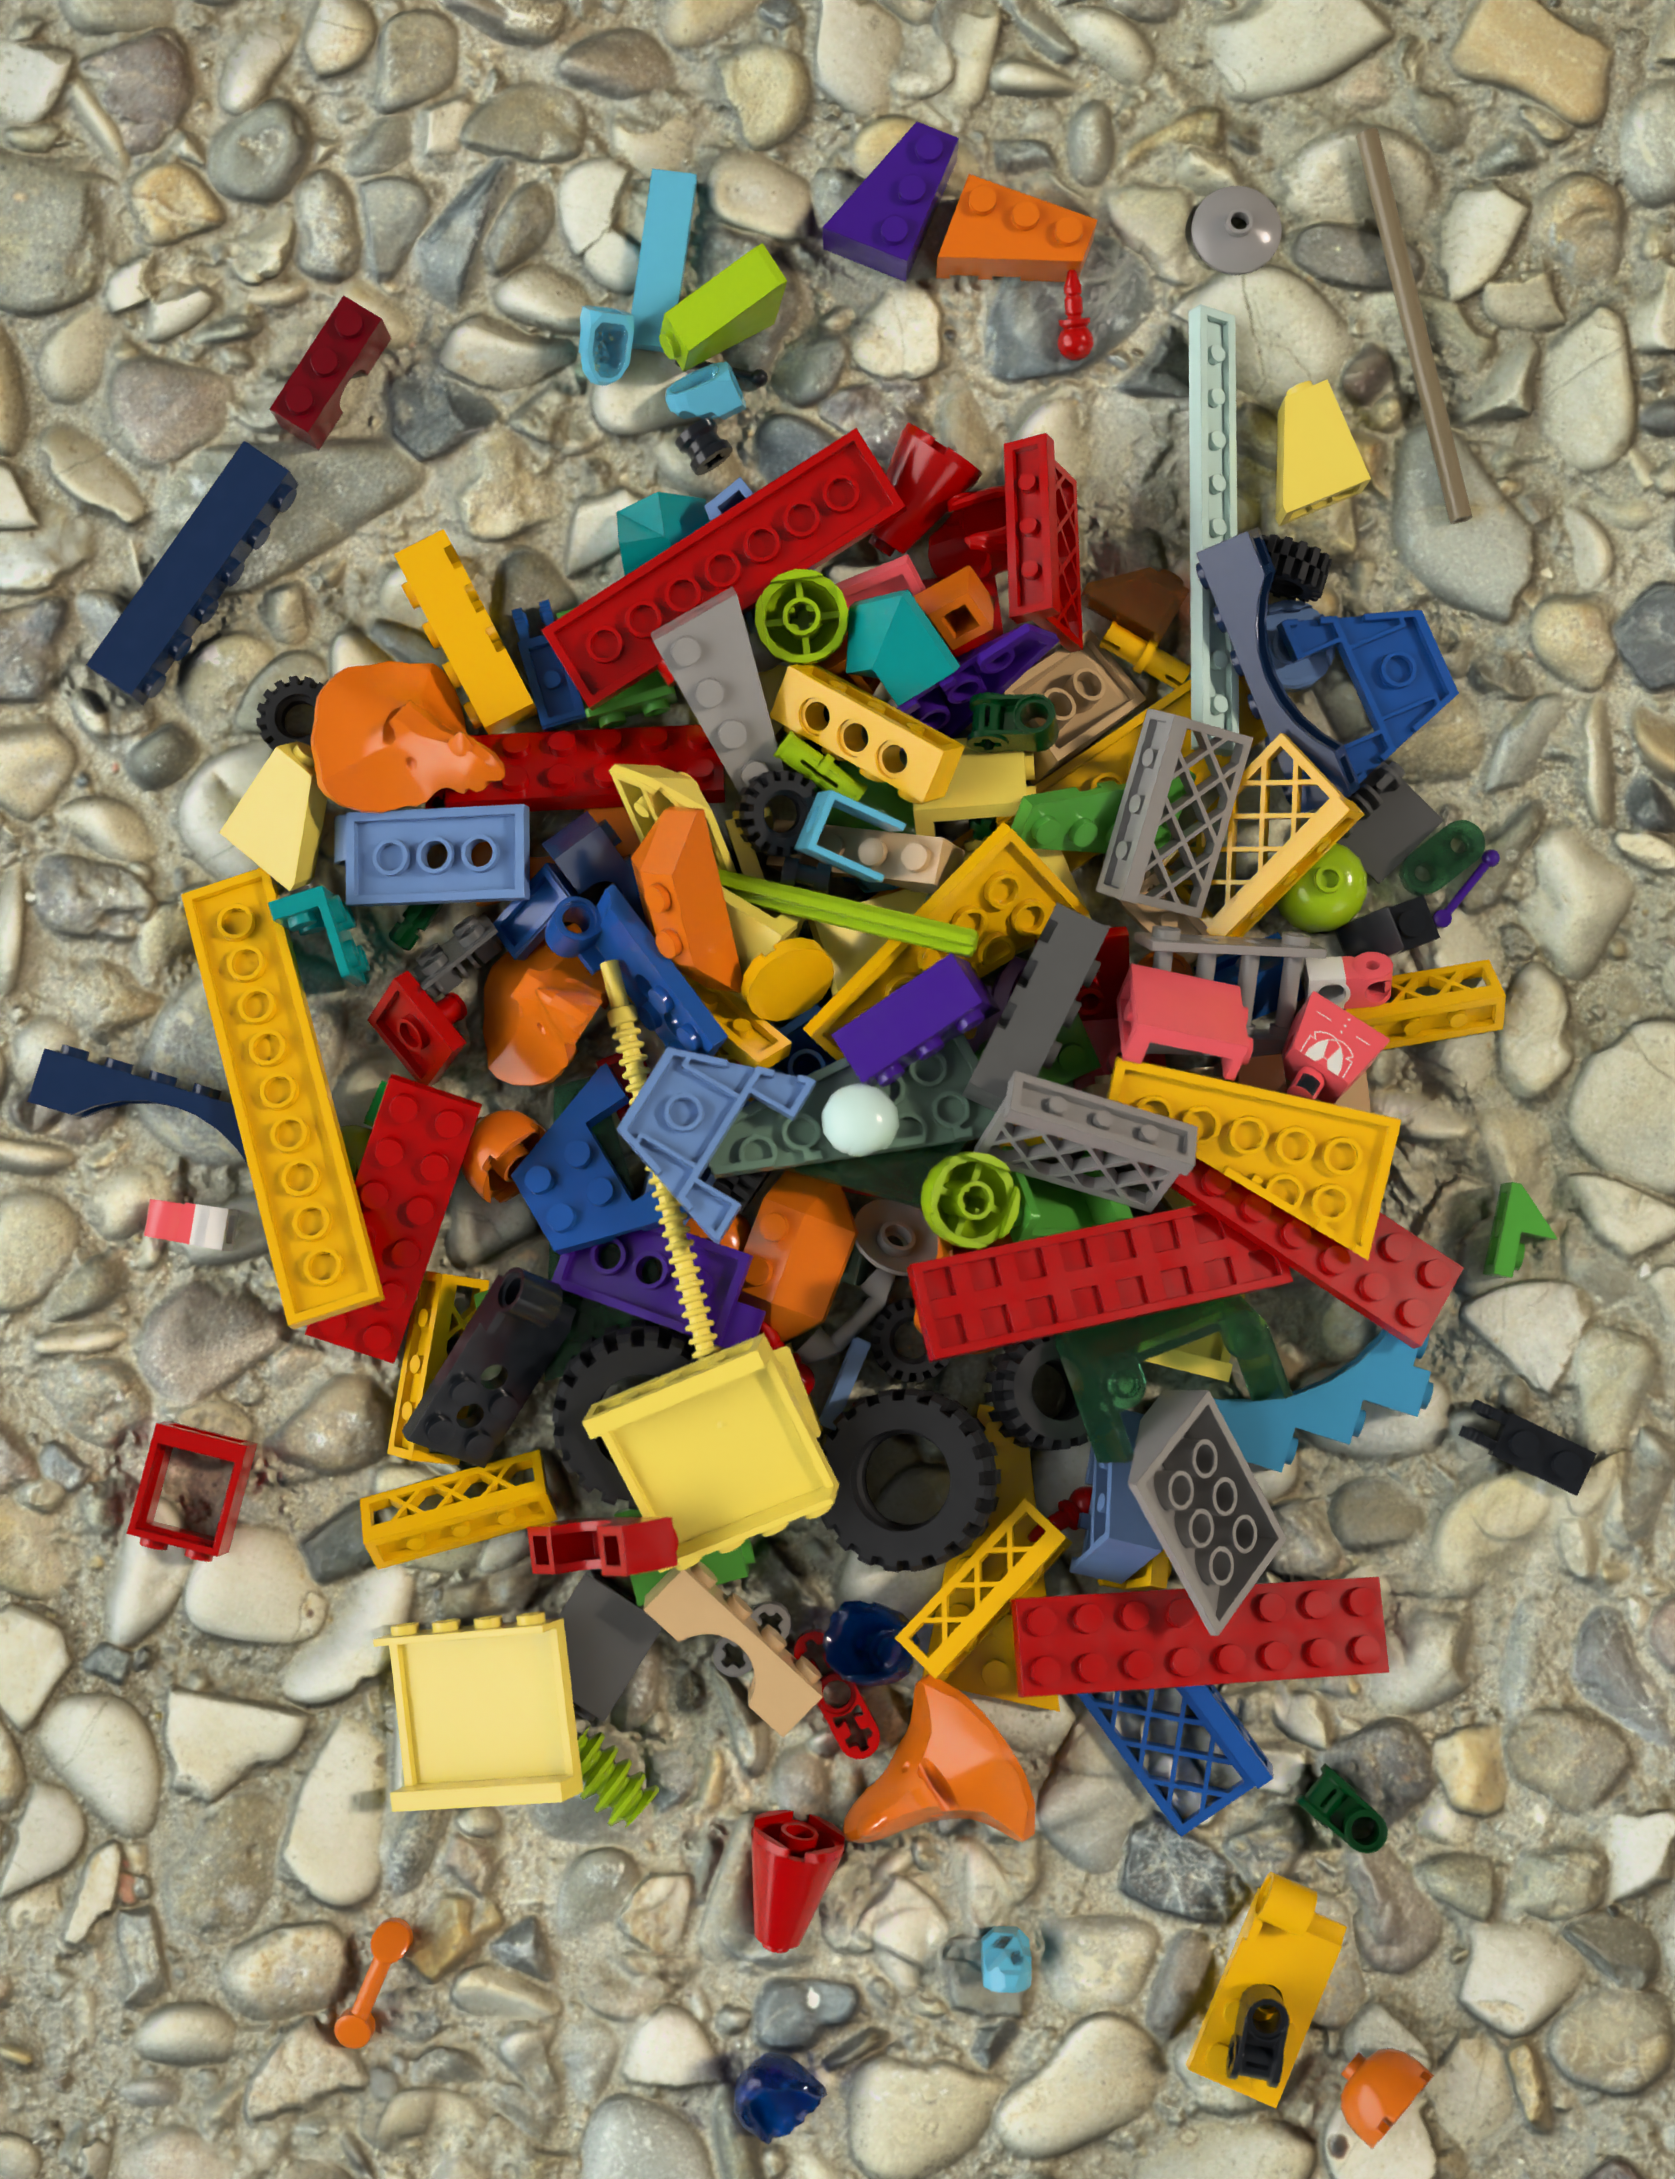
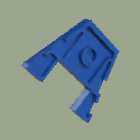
[1276,610,1459,783]
[511,1063,692,1255]

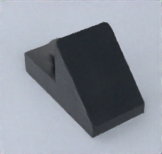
[1335,895,1440,958]

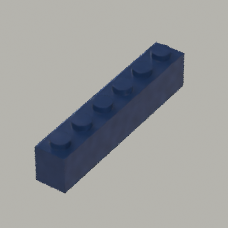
[86,441,299,705]

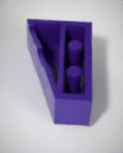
[822,122,959,282]
[832,953,1001,1088]

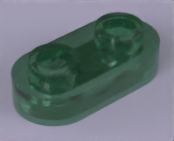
[1399,820,1485,896]

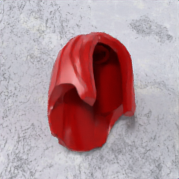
[928,485,1008,581]

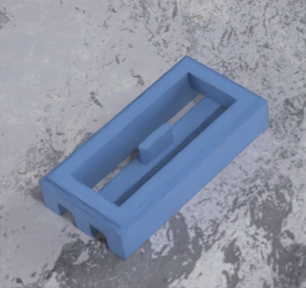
[819,1337,871,1431]

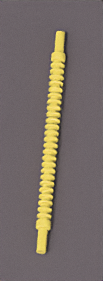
[600,959,729,1429]

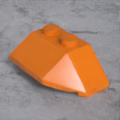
[631,806,743,993]
[737,1164,858,1343]

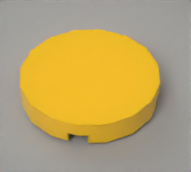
[741,937,835,1022]

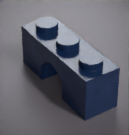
[542,811,648,929]

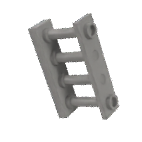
[1134,925,1327,1057]

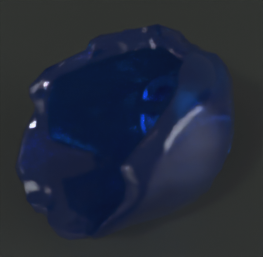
[823,1601,920,1686]
[734,2052,827,2145]

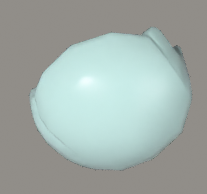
[821,1083,899,1157]

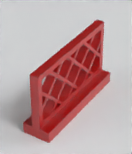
[1004,433,1083,653]

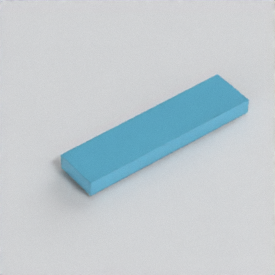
[631,169,698,353]

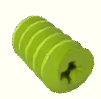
[577,1725,659,1828]

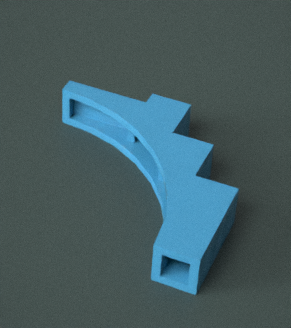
[1213,1328,1433,1473]

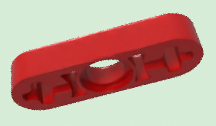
[794,1629,880,1759]

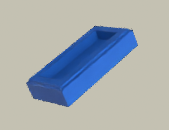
[493,863,580,961]

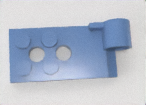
[334,804,530,907]

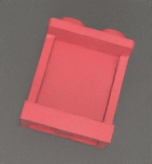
[1116,963,1253,1081]

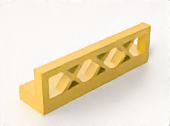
[1345,959,1506,1050]
[626,972,792,1102]
[387,1270,490,1465]
[360,1449,558,1570]
[895,1498,1073,1681]

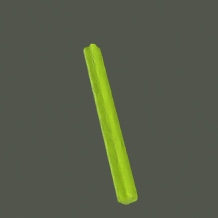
[718,869,978,958]

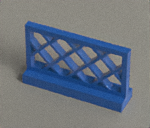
[1077,1685,1274,1837]

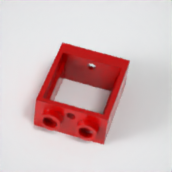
[126,1421,258,1562]

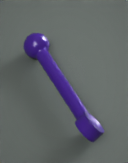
[1432,849,1500,928]

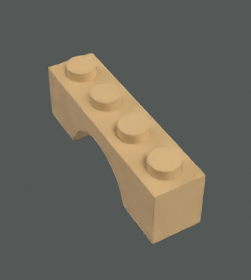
[766,819,965,894]
[643,1561,823,1738]

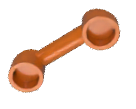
[334,1917,413,2049]

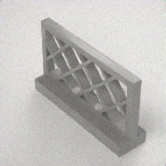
[1096,708,1253,918]
[974,1071,1198,1212]

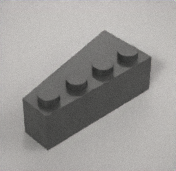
[962,903,1110,1112]

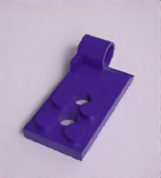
[552,1225,766,1349]

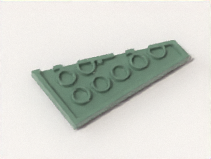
[708,1033,1014,1179]

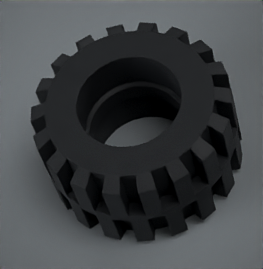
[984,1332,1115,1451]

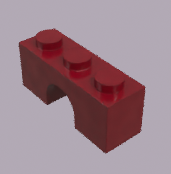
[269,295,392,450]

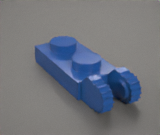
[511,599,587,732]

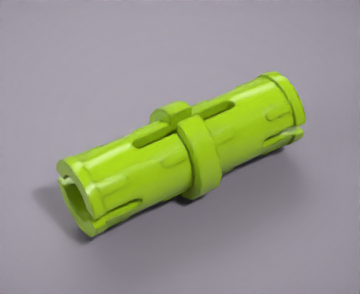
[773,731,868,802]

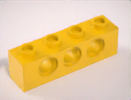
[770,664,965,804]

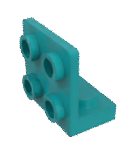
[268,885,370,987]

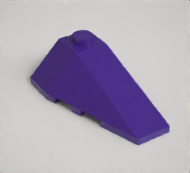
[888,623,1059,751]

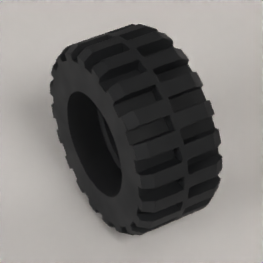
[552,1319,698,1510]
[820,1388,1001,1572]

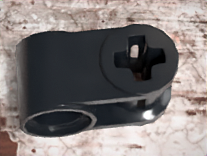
[1226,1984,1289,2088]

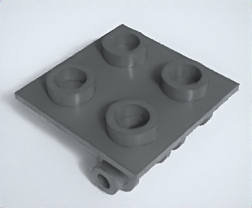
[1337,761,1444,885]
[413,912,503,998]

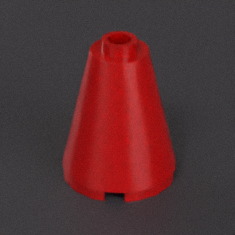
[868,422,982,557]
[751,1810,845,1953]

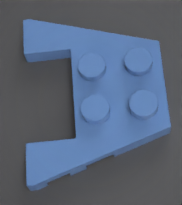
[617,1047,816,1244]

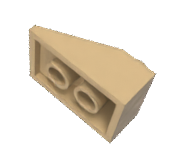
[988,629,1147,786]

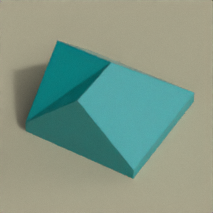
[616,492,709,576]
[846,589,960,706]

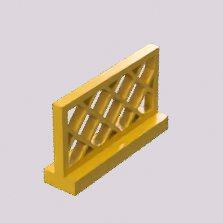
[1162,733,1364,937]

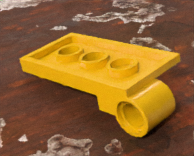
[1186,1872,1347,2108]

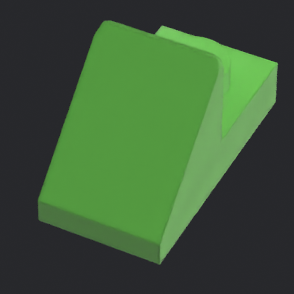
[1483,1182,1557,1278]

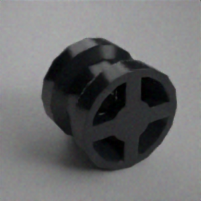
[675,417,733,475]

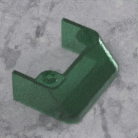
[1056,1295,1293,1463]

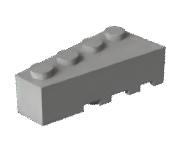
[650,586,784,797]

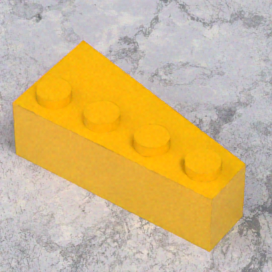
[394,529,538,734]

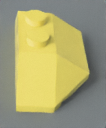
[609,764,737,873]

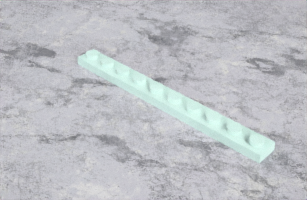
[1189,304,1239,757]

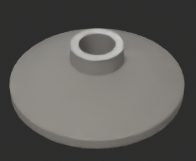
[1191,186,1282,275]
[854,1199,938,1276]

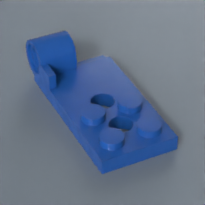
[545,884,728,1057]

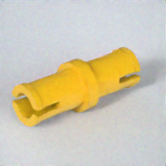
[1099,620,1191,690]

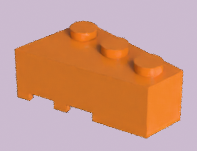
[936,174,1098,282]

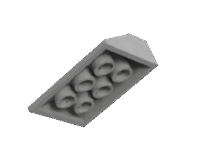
[1128,1390,1287,1636]

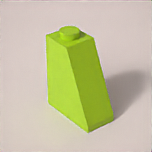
[659,243,787,372]

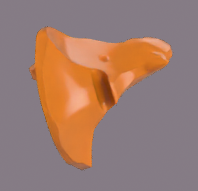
[310,661,505,814]
[483,923,609,1087]
[842,1675,1036,1843]

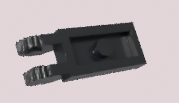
[1458,1399,1597,1496]

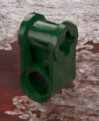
[966,692,1059,753]
[1294,1763,1388,1854]

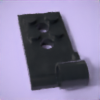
[402,1267,577,1468]

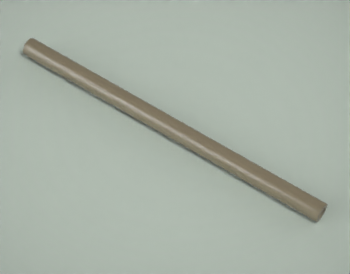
[1356,128,1472,524]

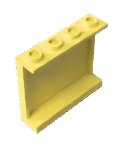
[582,1333,839,1573]
[373,1611,584,1812]

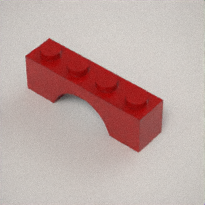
[527,1517,678,1576]

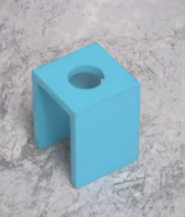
[794,790,906,882]

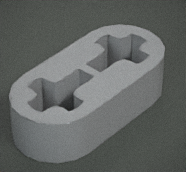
[713,1601,791,1677]

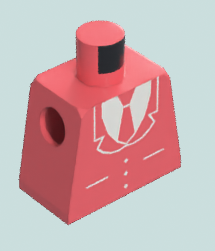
[1281,991,1390,1104]

